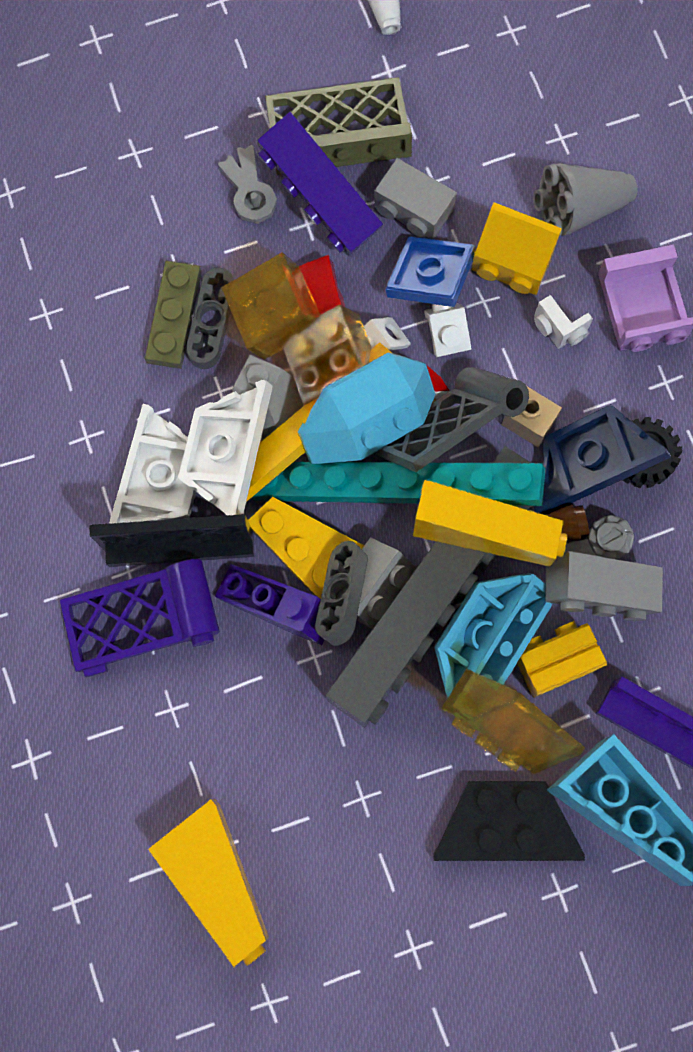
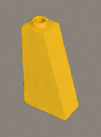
[413,480,567,567]
[148,799,269,967]

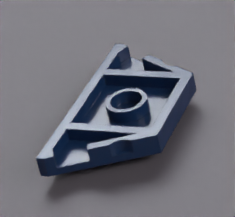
[534,404,671,515]

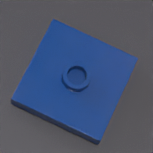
[385,236,476,307]

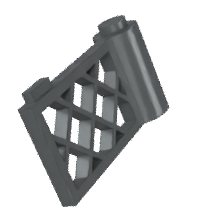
[374,367,529,472]

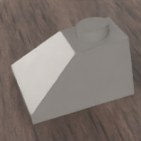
[232,355,316,442]

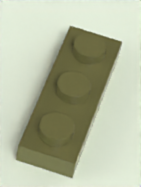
[145,261,202,369]

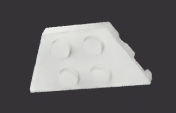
[178,380,273,515]
[109,404,196,523]

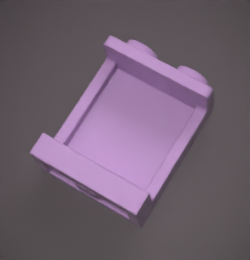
[598,244,693,352]

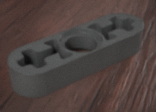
[187,268,236,369]
[315,541,368,646]

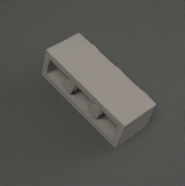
[545,551,663,621]

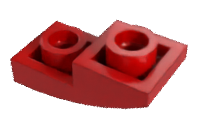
[296,255,348,335]

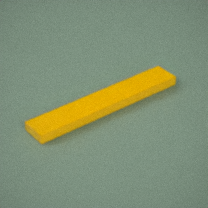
[246,342,392,502]

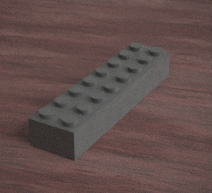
[326,446,530,728]

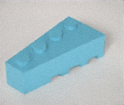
[547,734,693,886]

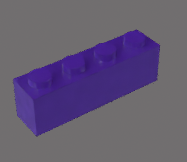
[257,112,383,256]

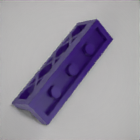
[596,677,693,769]

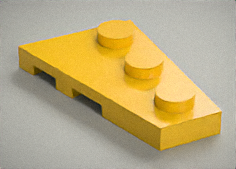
[248,497,364,599]

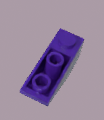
[215,564,324,646]

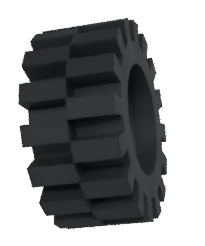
[623,417,682,488]

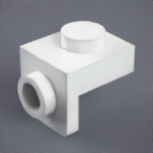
[534,295,593,349]
[424,303,471,357]

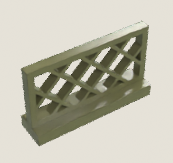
[265,77,412,175]

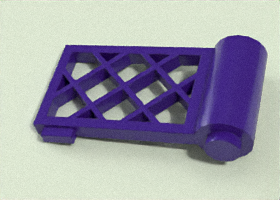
[60,559,220,677]

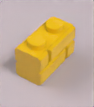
[517,621,607,698]

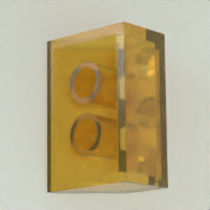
[441,669,585,774]

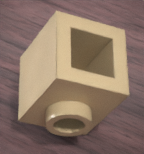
[502,386,562,447]

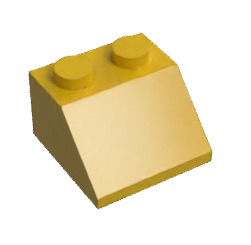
[471,202,562,295]

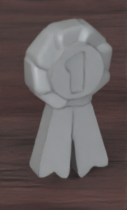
[218,145,277,224]
[564,515,634,560]

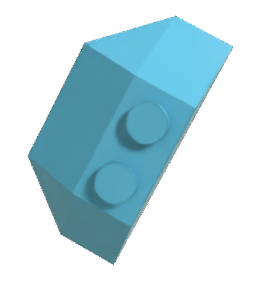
[298,352,435,464]
[434,573,553,724]

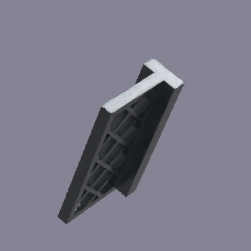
[89,514,255,567]

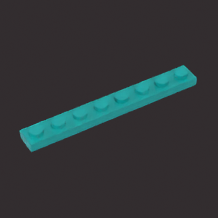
[252,462,546,506]

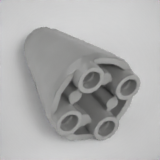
[533,163,637,236]

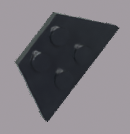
[433,781,585,861]

